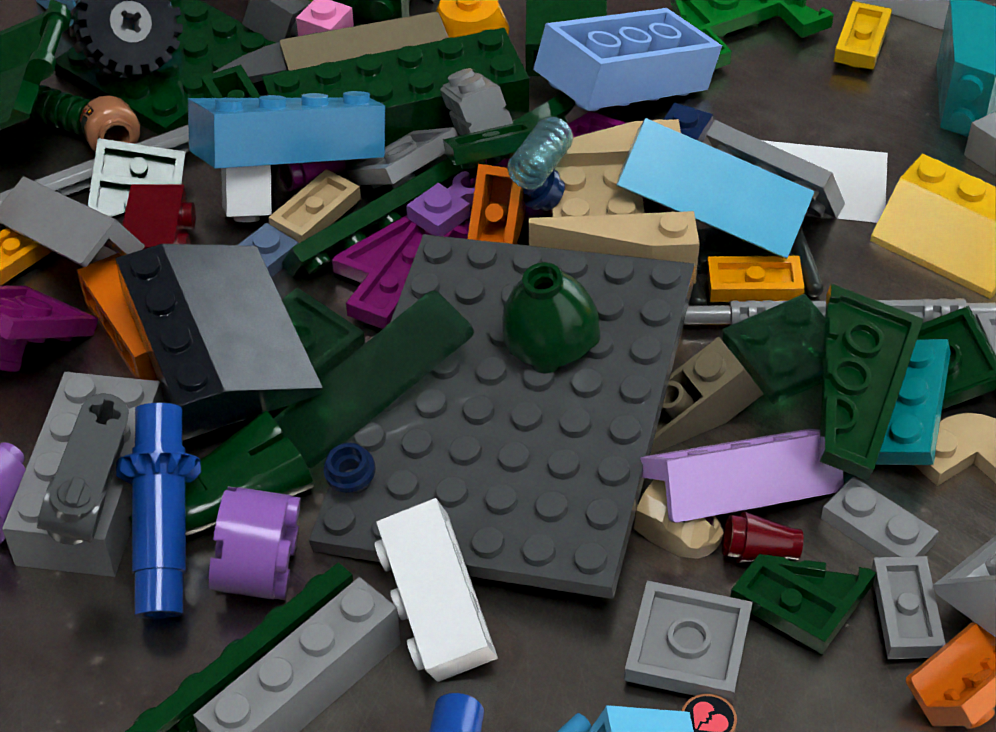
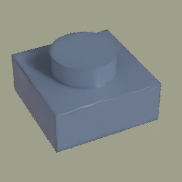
[238,223,299,278]

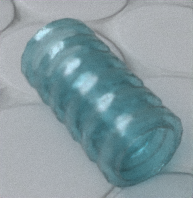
[507,117,573,189]

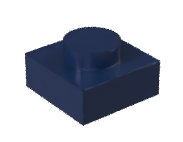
[663,103,713,142]

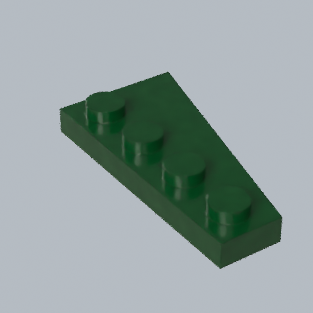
[819,283,923,481]

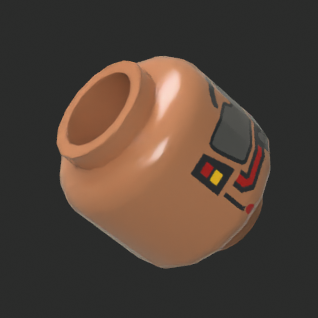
[80,95,140,152]

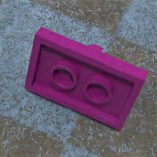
[0,286,99,372]

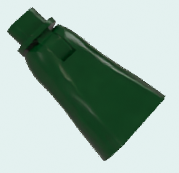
[128,410,314,536]

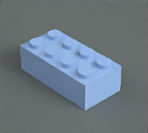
[533,8,722,111]

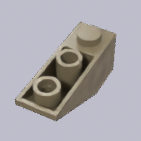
[650,337,763,455]

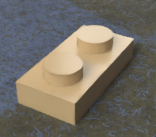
[268,169,361,243]

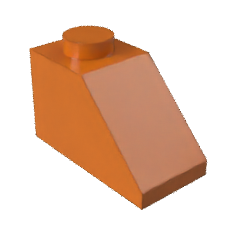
[468,164,531,244]

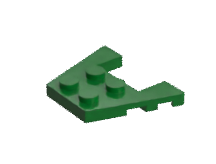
[670,0,834,70]

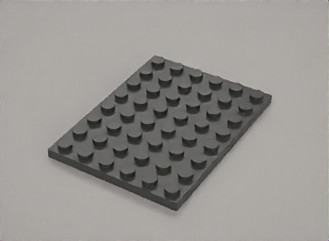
[309,234,696,599]

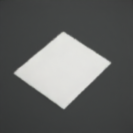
[761,140,888,223]

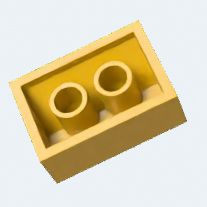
[870,153,996,299]

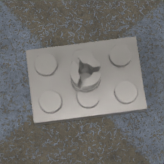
[706,120,845,219]

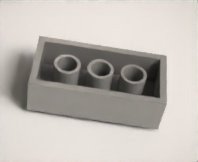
[2,372,165,577]

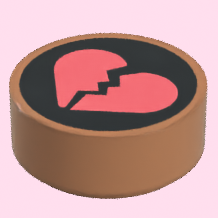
[682,694,737,732]

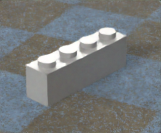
[193,577,401,732]

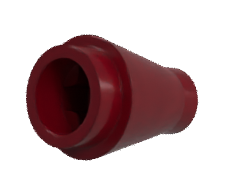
[723,511,804,563]

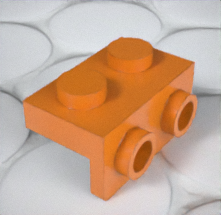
[905,621,996,729]

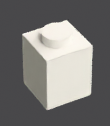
[221,165,272,222]

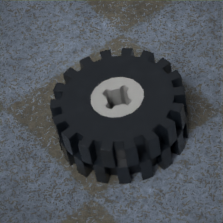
[69,0,183,82]

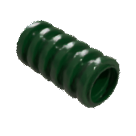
[29,85,91,136]

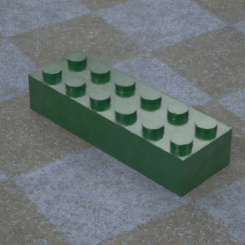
[262,28,529,147]

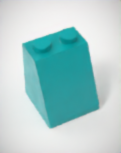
[936,0,996,137]

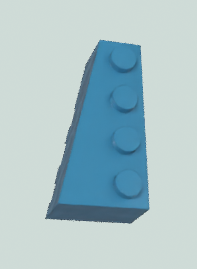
[188,91,385,169]

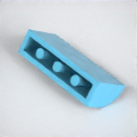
[616,118,815,259]

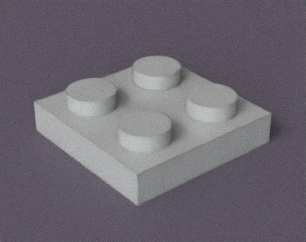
[346,127,458,189]
[624,580,753,704]

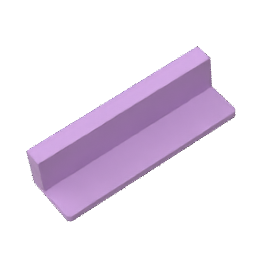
[640,429,844,523]

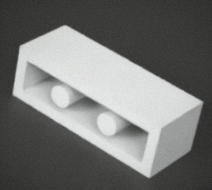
[375,498,498,682]

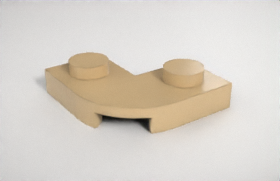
[914,413,996,486]

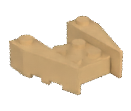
[523,119,699,284]

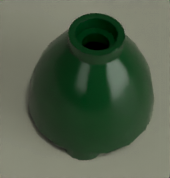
[502,262,601,374]

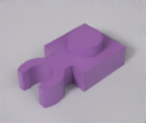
[406,171,475,236]

